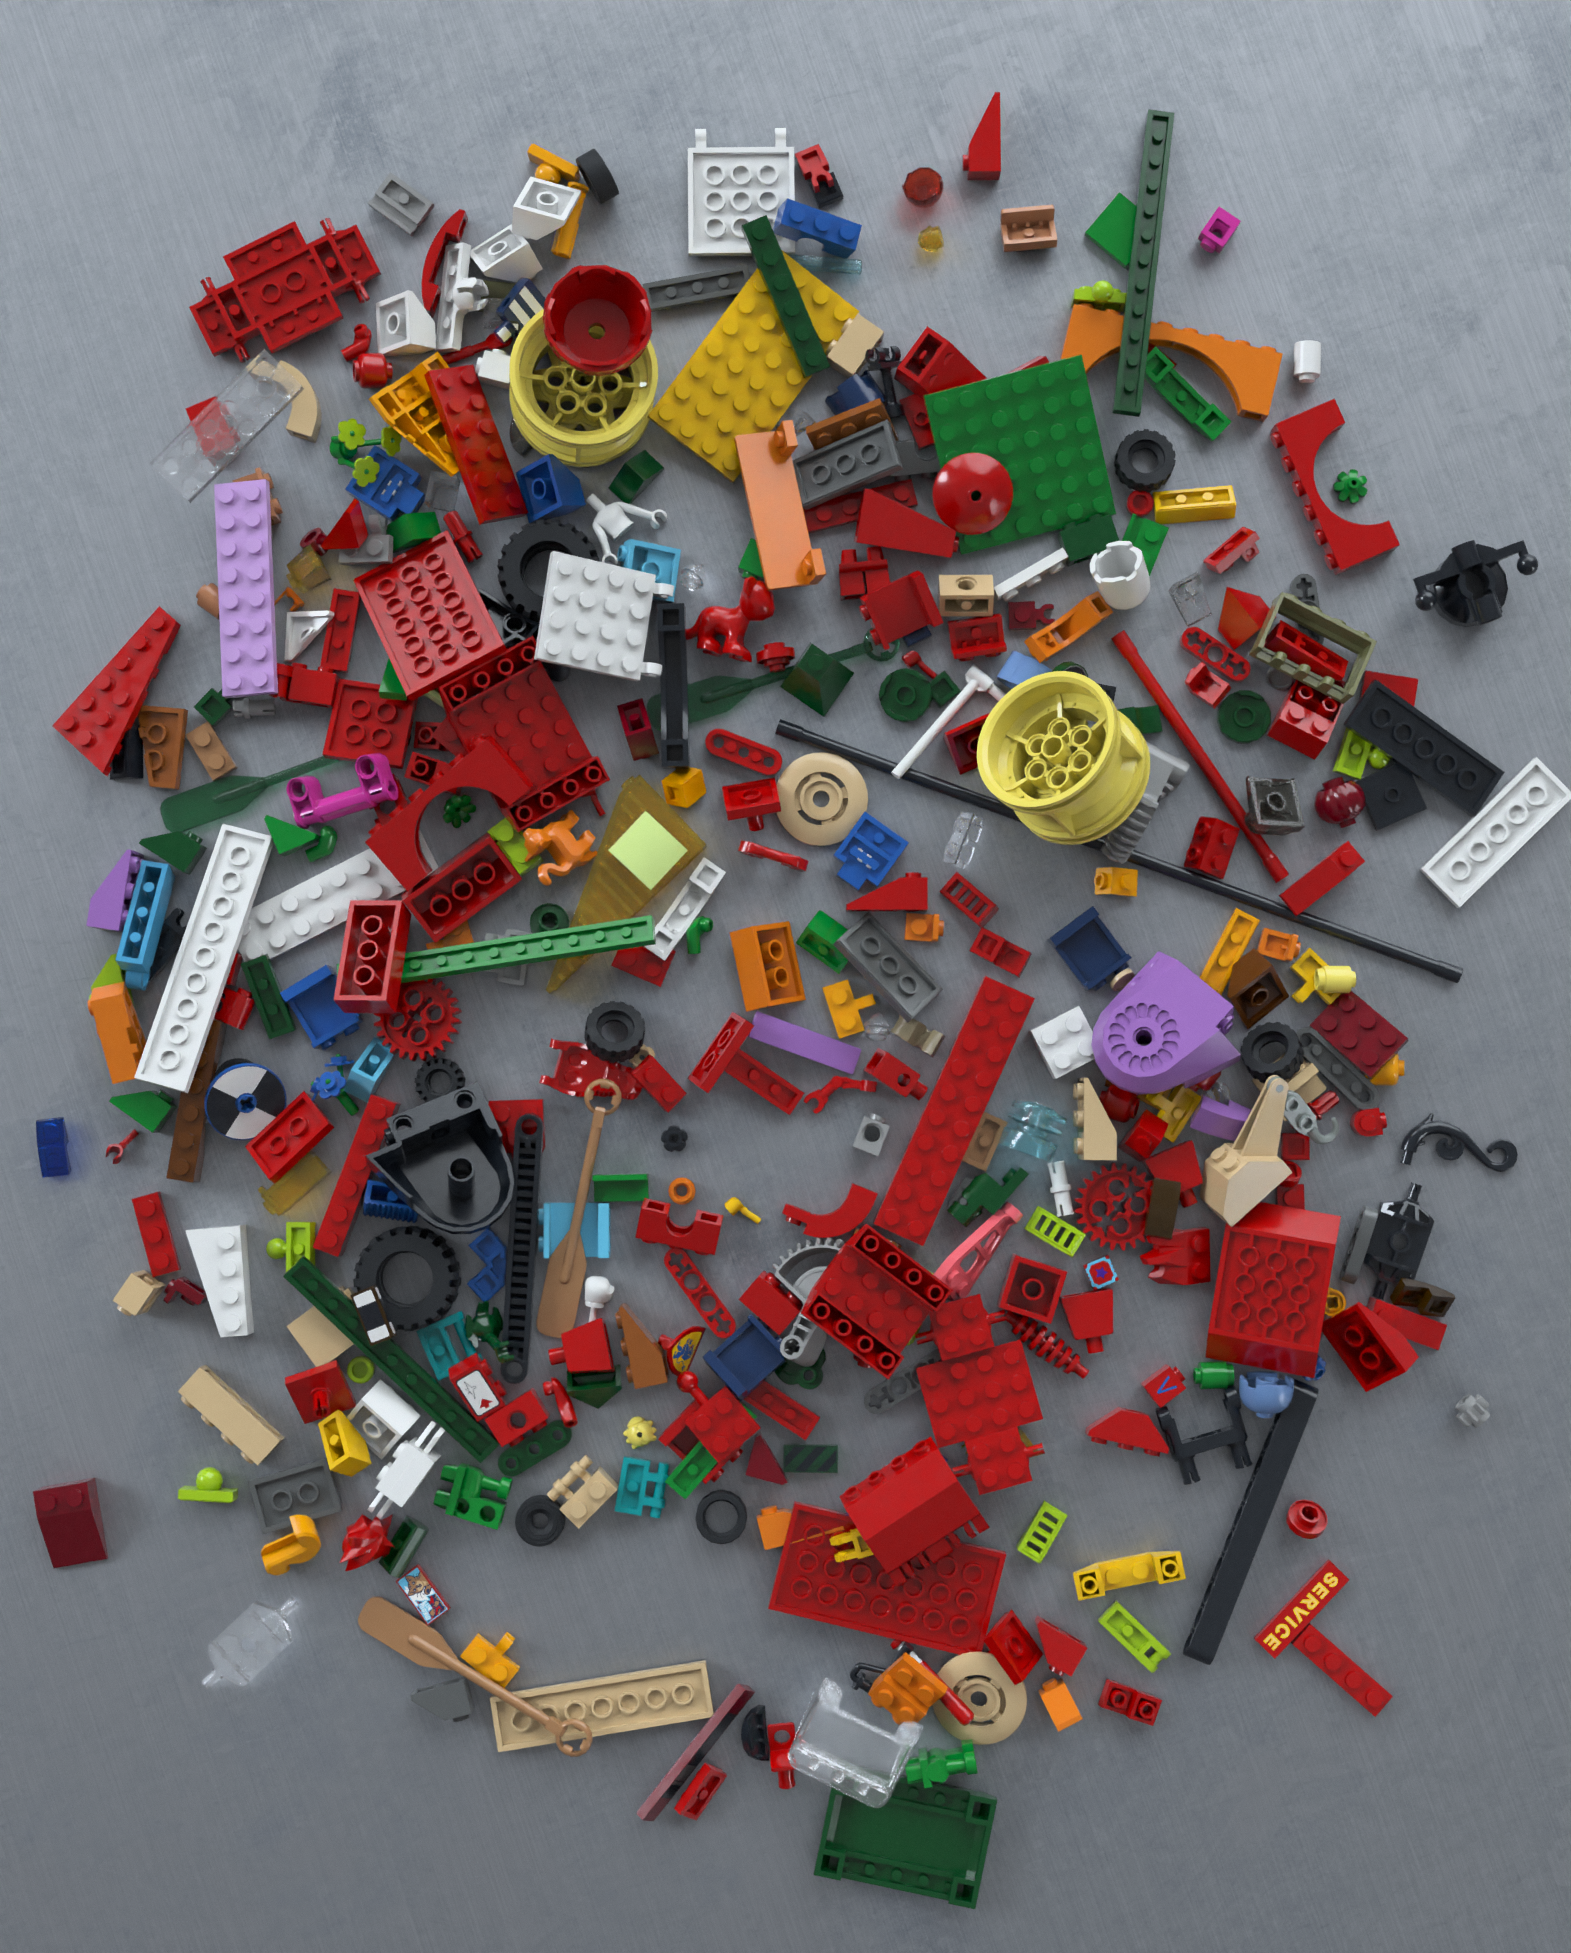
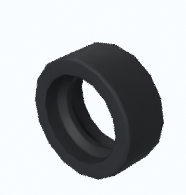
[576,149,619,204]
[695,1490,747,1544]

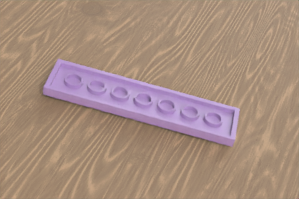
[214,479,278,698]

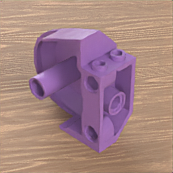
[1091,951,1241,1095]

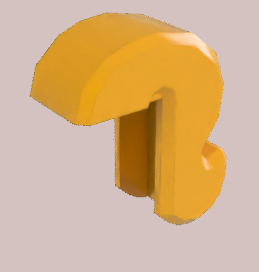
[261,1515,321,1575]

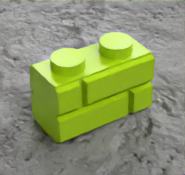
[487,818,544,877]

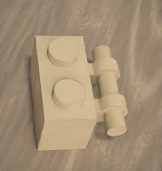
[547,1455,619,1529]

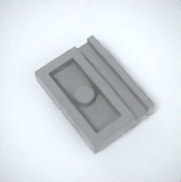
[368,172,434,237]

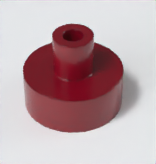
[300,528,328,556]

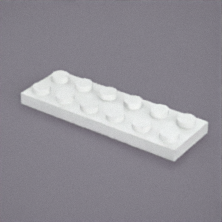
[1420,757,1571,908]

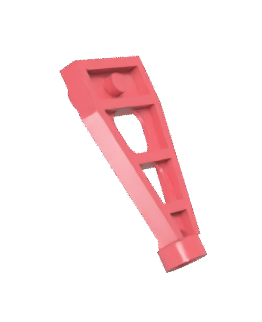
[933,1202,1023,1301]

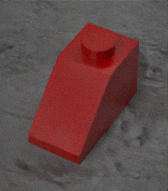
[1117,1109,1169,1162]
[1035,1615,1087,1677]

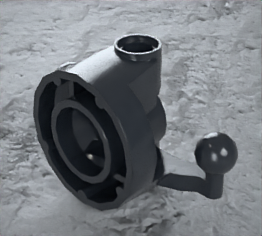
[1413,540,1538,627]

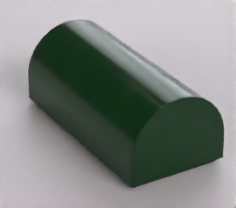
[378,1515,429,1578]

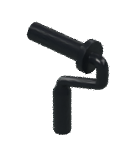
[850,1642,914,1693]

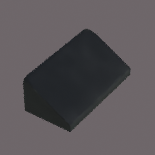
[110,724,144,780]

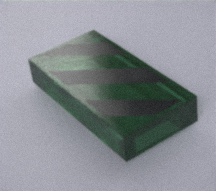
[783,1444,838,1473]

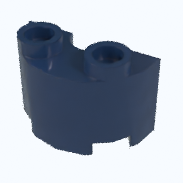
[825,370,886,415]

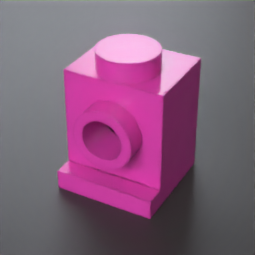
[1198,206,1241,254]

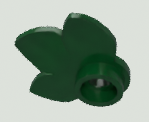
[775,1348,826,1390]

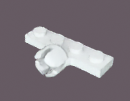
[435,242,489,353]

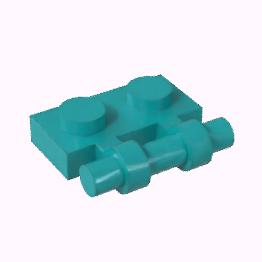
[614,1456,670,1518]

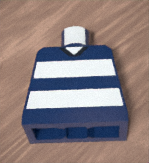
[493,278,546,344]

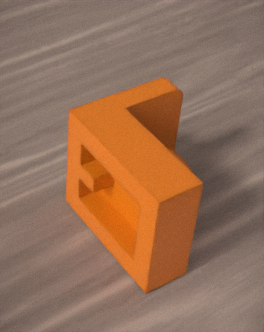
[904,913,944,942]

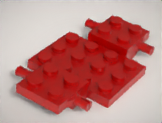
[189,218,381,363]
[915,1294,1045,1495]

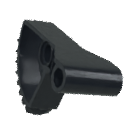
[478,589,570,682]

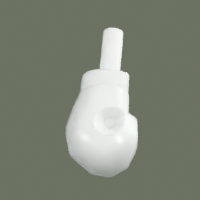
[585,1276,614,1322]

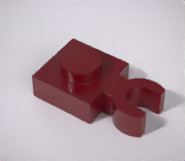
[1007,601,1055,631]

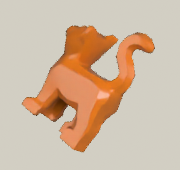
[523,809,598,886]

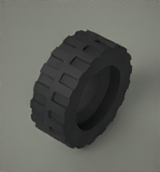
[1114,429,1176,492]
[584,1001,645,1063]
[1240,1022,1304,1083]

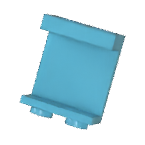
[539,1202,611,1258]

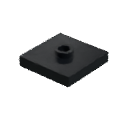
[1355,763,1427,831]

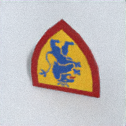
[658,1326,706,1376]

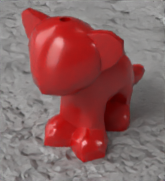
[686,576,775,662]

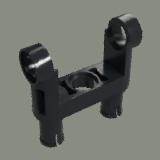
[1155,1385,1253,1485]

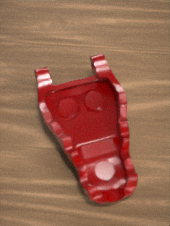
[539,1038,642,1100]

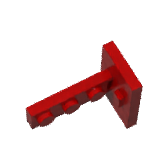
[687,1012,805,1115]

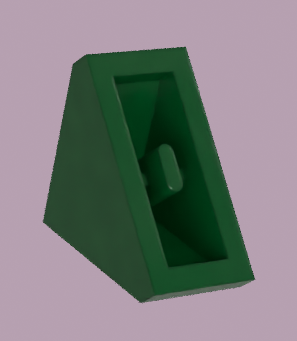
[608,450,664,504]

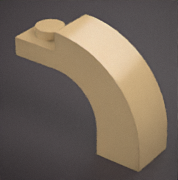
[248,360,322,443]

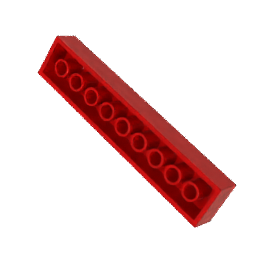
[873,976,1035,1246]

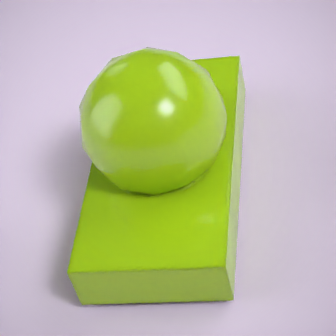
[178,1467,238,1503]

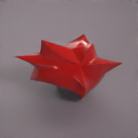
[340,1514,394,1571]

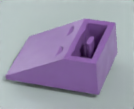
[86,849,146,933]

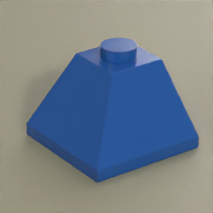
[516,454,586,523]

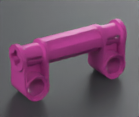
[286,753,398,829]

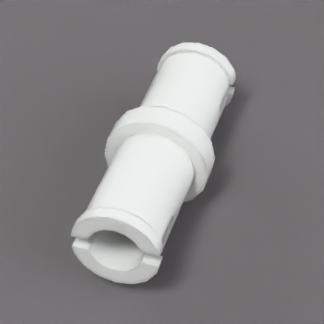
[1047,1160,1074,1217]

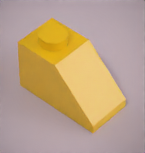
[318,1410,372,1477]

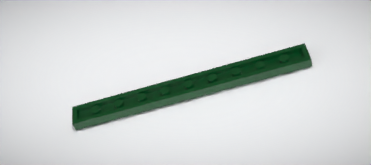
[283,1255,500,1464]

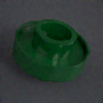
[529,903,570,934]

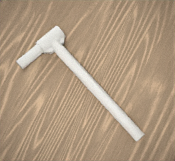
[891,664,1006,779]

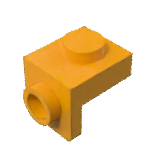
[1094,867,1138,897]

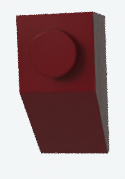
[617,698,659,761]

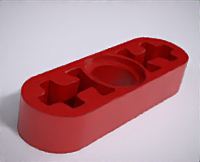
[1180,627,1251,683]

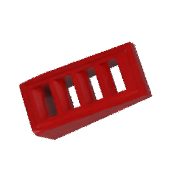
[939,872,999,928]

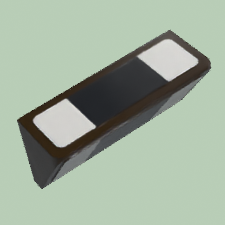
[350,1285,397,1346]

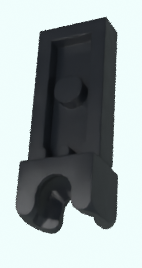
[149,908,187,982]

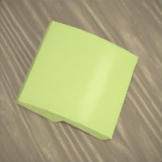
[608,811,688,890]

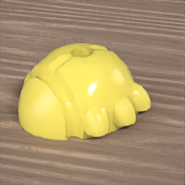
[623,1416,657,1449]

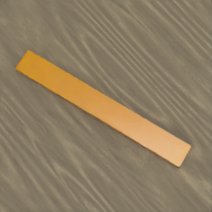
[1137,908,1260,1111]

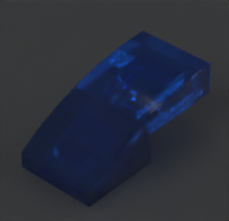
[36,1117,71,1178]

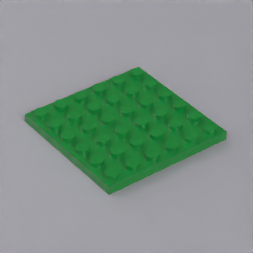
[923,354,1116,555]

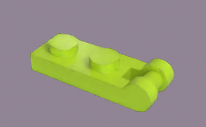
[1098,1600,1171,1674]

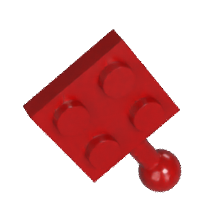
[676,1371,761,1463]

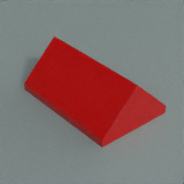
[943,713,990,775]

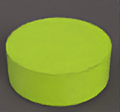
[347,1355,375,1384]

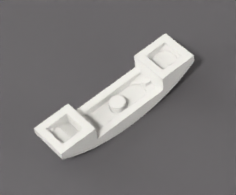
[644,857,726,961]

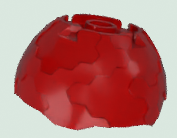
[543,265,653,376]

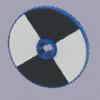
[204,1063,287,1140]

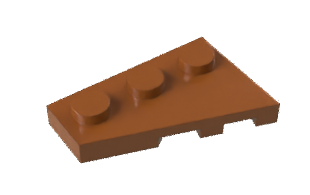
[805,398,899,450]
[138,705,188,790]

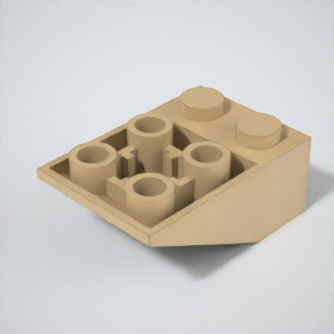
[1073,1078,1117,1160]

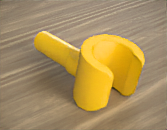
[724,1197,761,1224]

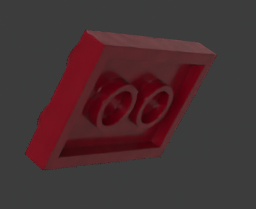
[1310,991,1409,1080]

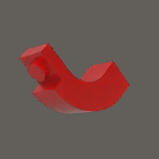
[782,1183,878,1238]

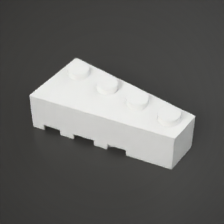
[185,1225,254,1337]

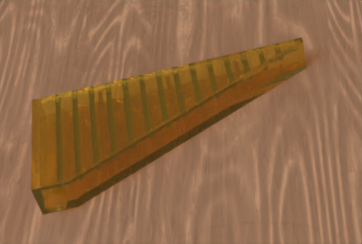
[546,774,707,995]

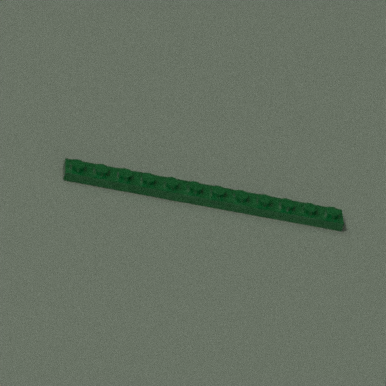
[1112,109,1175,417]

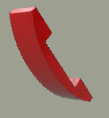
[422,209,468,318]

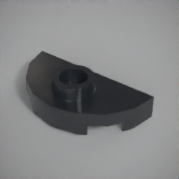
[741,1705,769,1761]

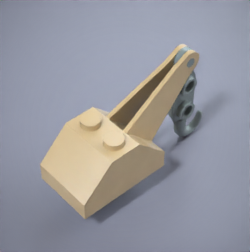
[1199,1075,1339,1227]

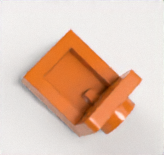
[1257,928,1301,962]

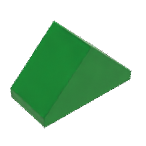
[386,512,442,553]
[264,815,320,857]

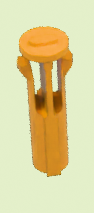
[551,182,589,259]

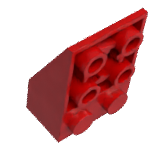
[894,326,987,399]
[1267,679,1345,760]

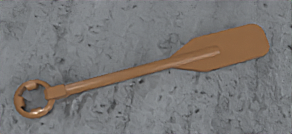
[536,1079,622,1338]
[358,1596,593,1757]

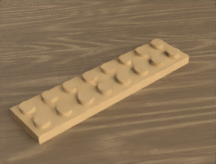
[490,1660,714,1752]

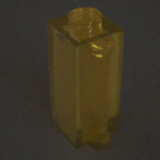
[258,1150,332,1216]

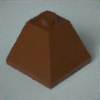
[1227,948,1289,1030]

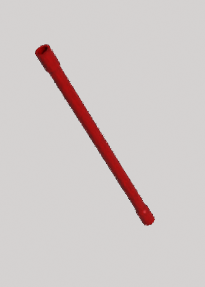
[1111,630,1289,883]

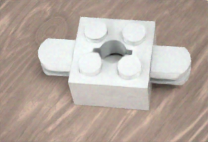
[367,1421,445,1519]

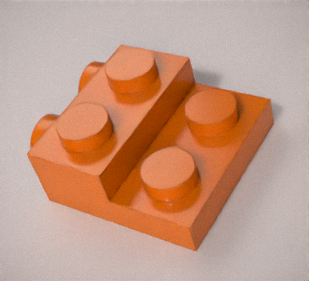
[868,1652,948,1729]

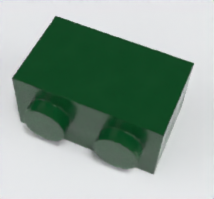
[1057,513,1120,567]

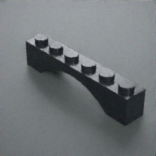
[657,603,690,769]

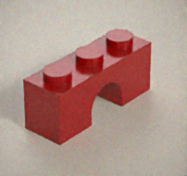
[635,1198,724,1255]

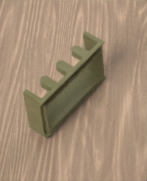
[1249,592,1377,704]

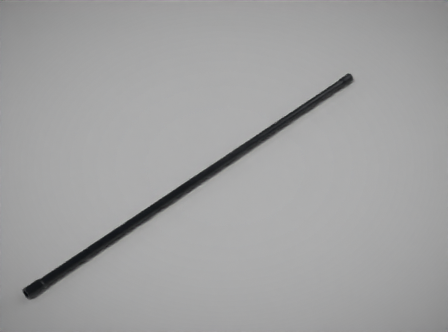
[775,719,1463,983]

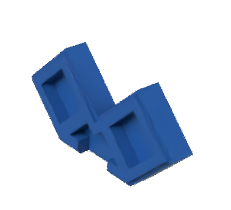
[467,1227,507,1302]

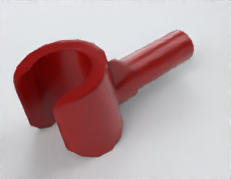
[902,651,937,679]
[582,789,606,816]
[106,1129,139,1164]

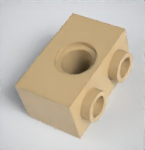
[938,575,994,616]
[112,1270,166,1316]

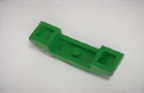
[1145,346,1232,442]

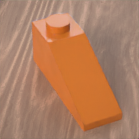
[757,1505,844,1550]

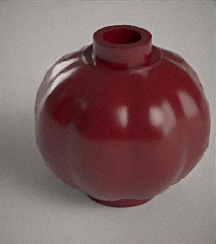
[1314,776,1365,828]

